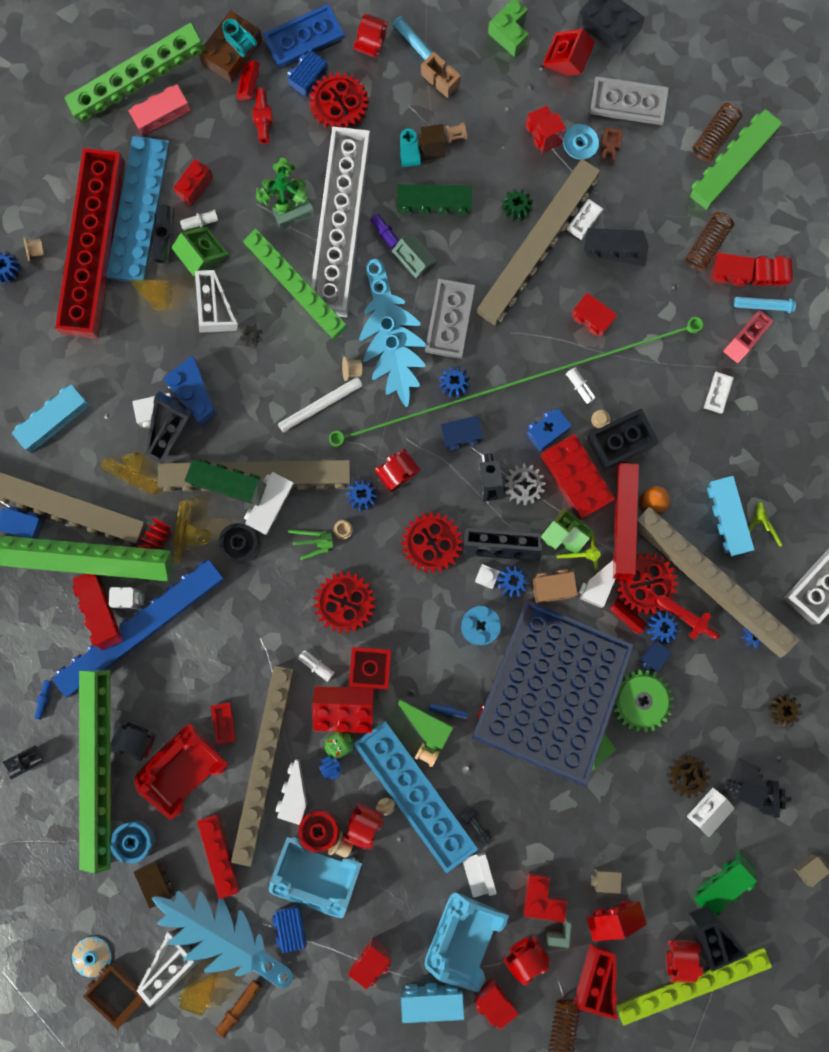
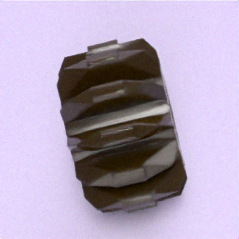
[767,694,803,728]

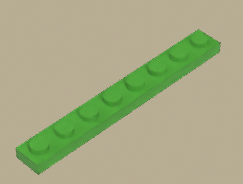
[243,228,348,340]

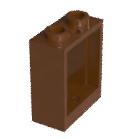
[83,961,144,1030]

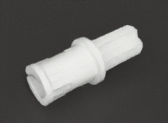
[180,210,218,231]
[566,367,596,403]
[298,650,335,682]

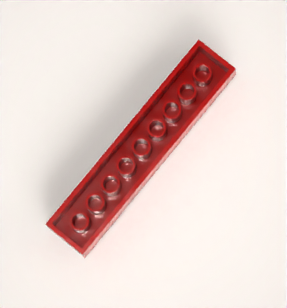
[55,148,125,339]

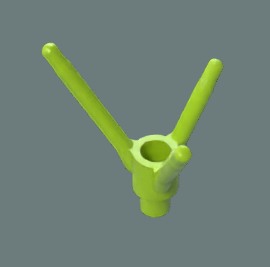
[748,502,783,547]
[556,533,601,570]

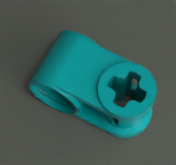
[222,19,257,57]
[400,128,420,167]

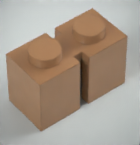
[421,52,461,98]

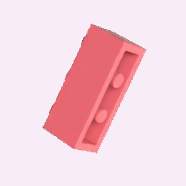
[128,84,191,136]

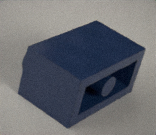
[440,415,483,451]

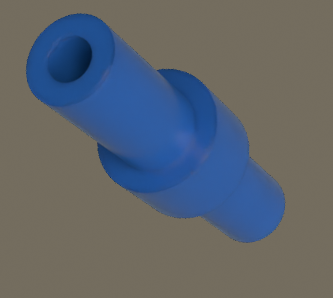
[34,680,52,720]
[429,703,468,720]

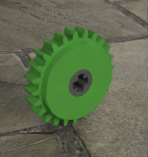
[612,670,674,732]

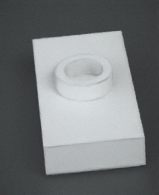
[566,199,604,240]
[704,372,734,414]

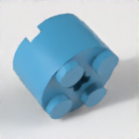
[461,606,501,646]
[111,820,156,863]

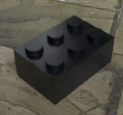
[576,0,645,55]
[587,408,659,470]

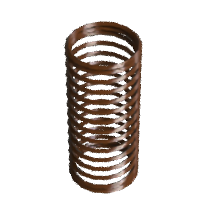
[692,103,742,161]
[685,212,735,271]
[548,999,580,1052]

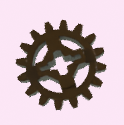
[666,754,711,798]

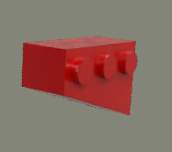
[573,943,618,1020]

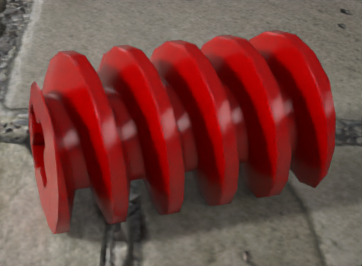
[136,518,173,549]

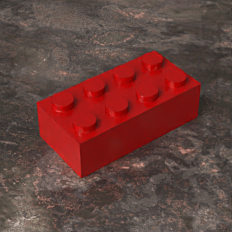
[540,434,615,520]

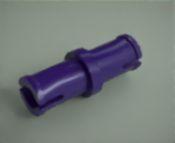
[370,213,400,249]

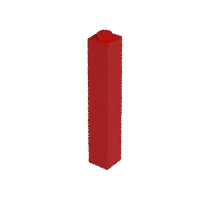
[613,462,639,580]

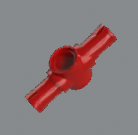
[252,88,273,144]

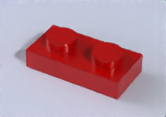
[236,60,260,101]
[211,702,236,745]

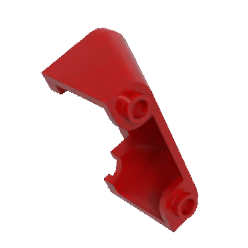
[134,723,228,821]

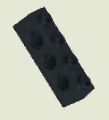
[463,528,543,561]

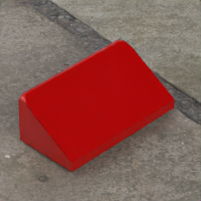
[609,599,647,634]

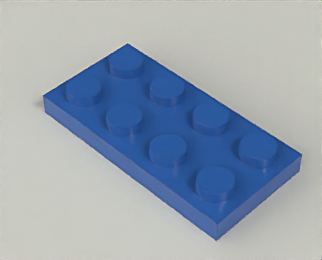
[263,3,345,68]

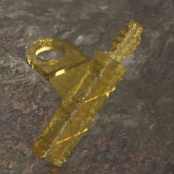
[100,452,159,495]
[173,500,211,564]

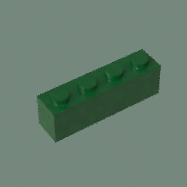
[397,184,472,216]
[184,459,267,506]

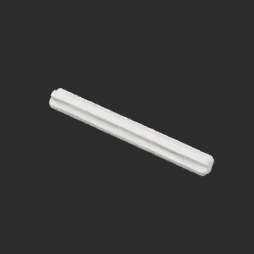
[278,377,362,432]

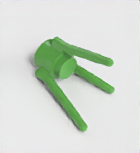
[288,529,333,560]

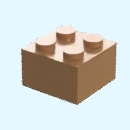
[532,569,578,604]

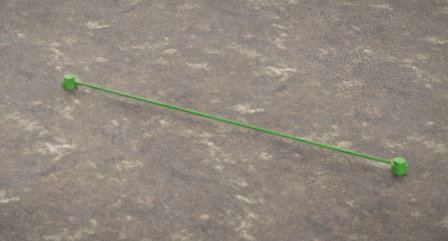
[329,317,703,447]

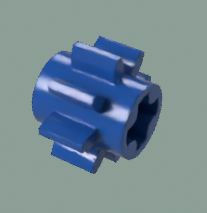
[741,628,764,648]
[319,756,343,780]

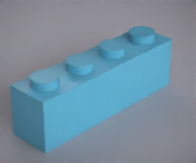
[12,385,90,453]
[707,476,754,557]

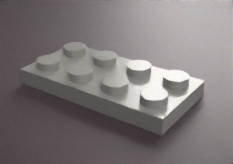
[590,76,669,125]
[425,279,475,359]

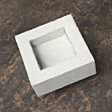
[475,564,500,589]

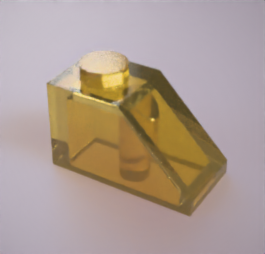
[131,279,172,311]
[178,972,219,1016]

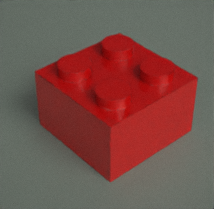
[349,647,392,689]

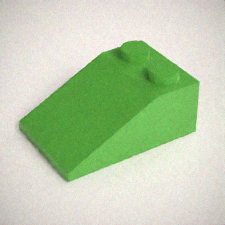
[398,699,453,751]

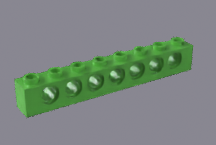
[64,22,206,122]

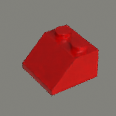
[542,29,595,76]

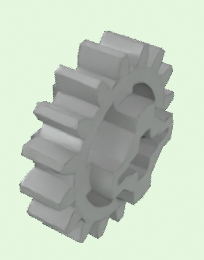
[504,464,546,506]

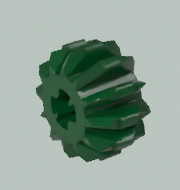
[501,188,533,221]

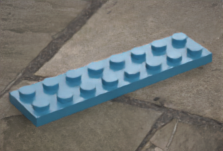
[107,136,170,284]
[354,721,478,874]

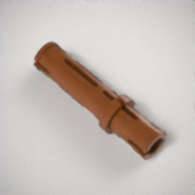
[215,980,263,1038]

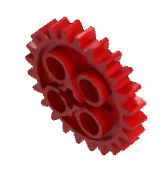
[309,71,369,130]
[401,511,463,574]
[615,552,679,615]
[313,571,376,634]

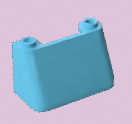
[269,837,362,918]
[425,892,509,993]

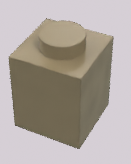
[793,854,829,887]
[591,869,622,894]

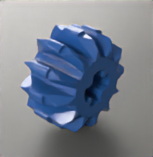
[0,251,21,283]
[439,366,470,398]
[346,479,378,512]
[497,565,530,598]
[647,612,680,644]

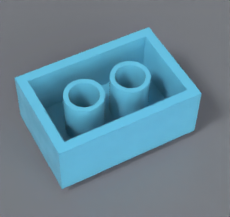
[401,983,464,1023]

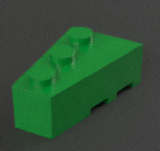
[694,849,757,915]

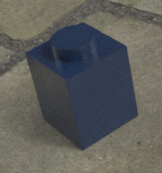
[639,641,672,672]

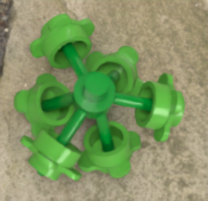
[255,157,309,215]

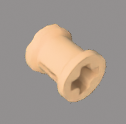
[445,122,467,143]
[415,743,440,767]

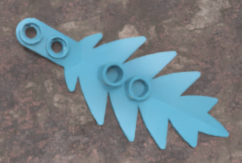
[359,259,426,407]
[152,891,293,988]

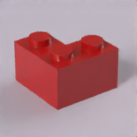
[525,105,566,154]
[523,872,567,922]
[586,899,647,941]
[348,938,392,990]
[474,977,519,1030]

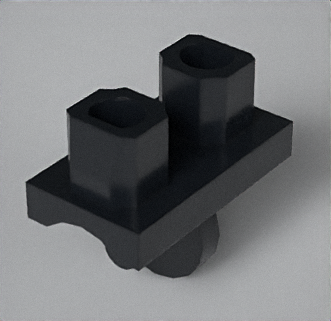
[3,745,44,779]
[759,780,792,818]

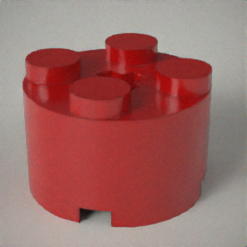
[353,13,389,58]
[374,448,421,492]
[343,803,384,850]
[298,809,339,852]
[503,936,550,985]
[666,940,703,983]

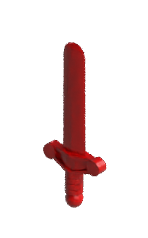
[657,595,719,639]

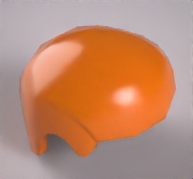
[639,486,671,515]

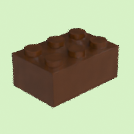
[199,10,263,83]

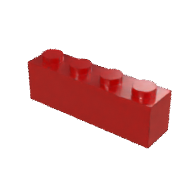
[72,574,124,651]
[197,813,241,899]

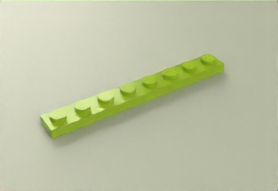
[616,947,772,1026]

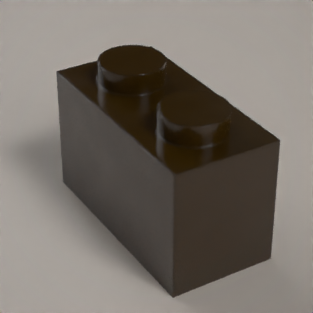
[418,124,446,160]
[134,859,176,909]

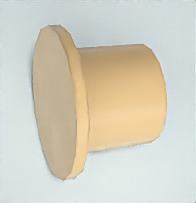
[23,237,43,261]
[342,356,362,381]
[328,831,353,858]

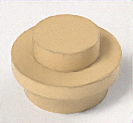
[591,410,610,429]
[334,520,353,539]
[376,798,395,816]

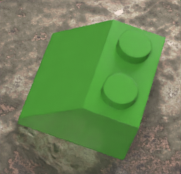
[171,226,229,276]

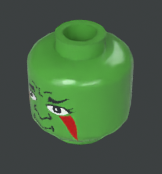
[324,732,354,759]

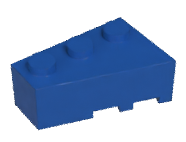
[163,355,217,426]

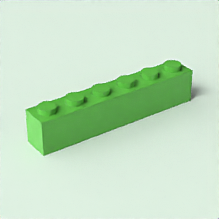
[690,109,782,210]

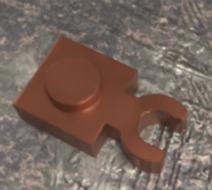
[601,127,623,162]

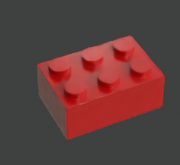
[312,686,374,733]

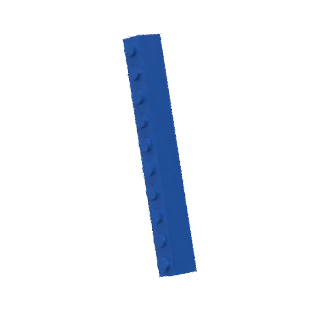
[52,560,226,698]

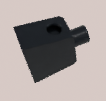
[479,453,503,502]

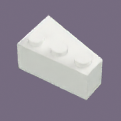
[195,270,238,333]
[244,472,294,536]
[137,930,200,1007]

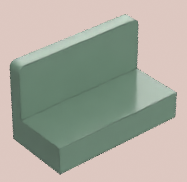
[272,201,315,231]
[392,234,437,278]
[545,915,571,948]

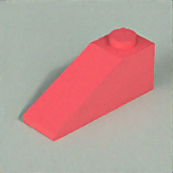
[723,309,774,363]

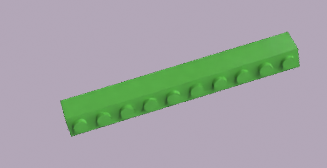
[0,536,173,581]
[79,669,111,873]

